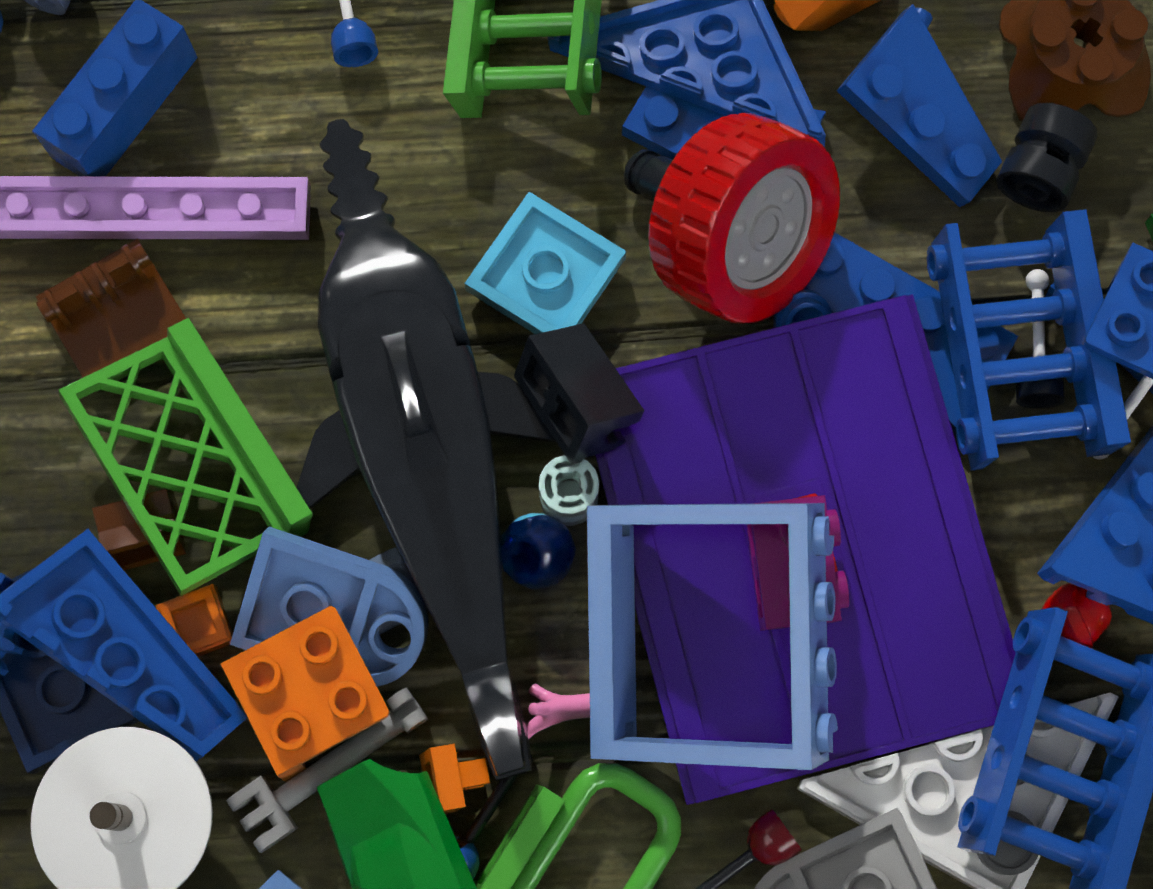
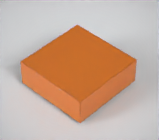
[155,584,233,657]

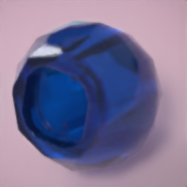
[500,513,576,589]

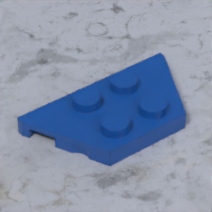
[1037,426,1153,624]

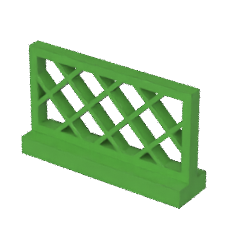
[59,318,312,596]

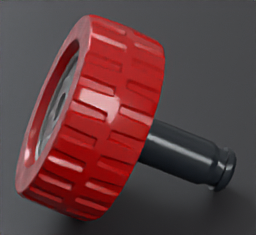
[624,113,840,324]

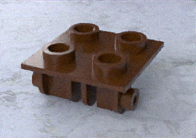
[36,238,186,377]

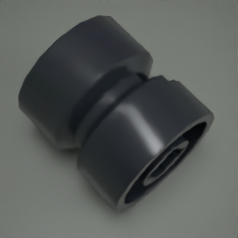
[996,103,1098,213]

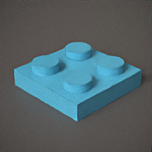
[464,192,626,334]

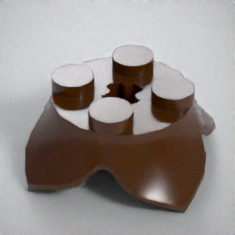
[999,0,1151,121]

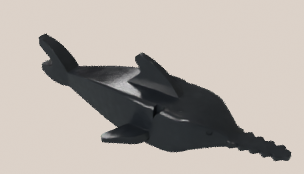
[297,119,556,781]

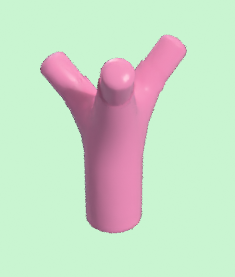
[526,683,590,739]

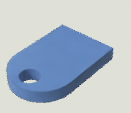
[230,526,429,687]

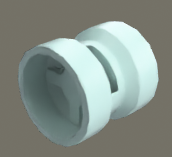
[539,455,599,526]

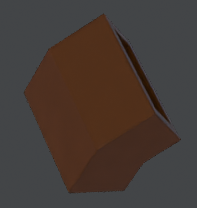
[92,489,186,570]

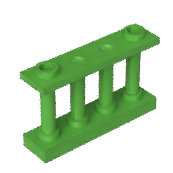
[443,0,602,118]

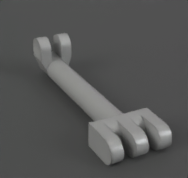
[226,688,428,853]

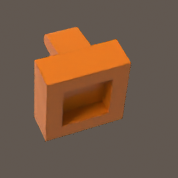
[419,743,490,814]

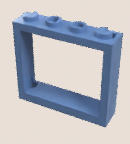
[587,503,838,770]

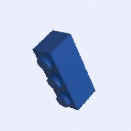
[32,0,198,176]

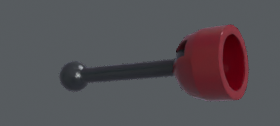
[695,809,802,889]

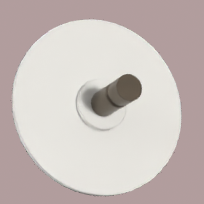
[31,727,213,889]

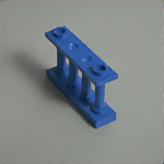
[927,209,1131,471]
[957,607,1153,889]

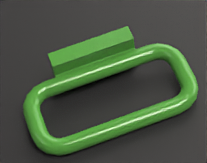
[475,763,681,889]

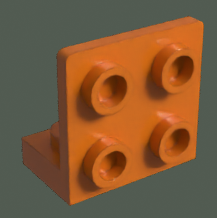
[220,606,390,782]

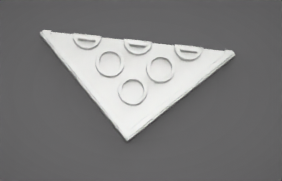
[797,692,1118,889]

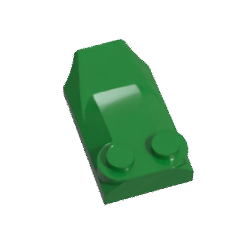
[317,759,477,889]

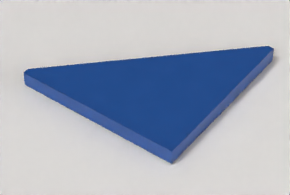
[547,0,826,147]

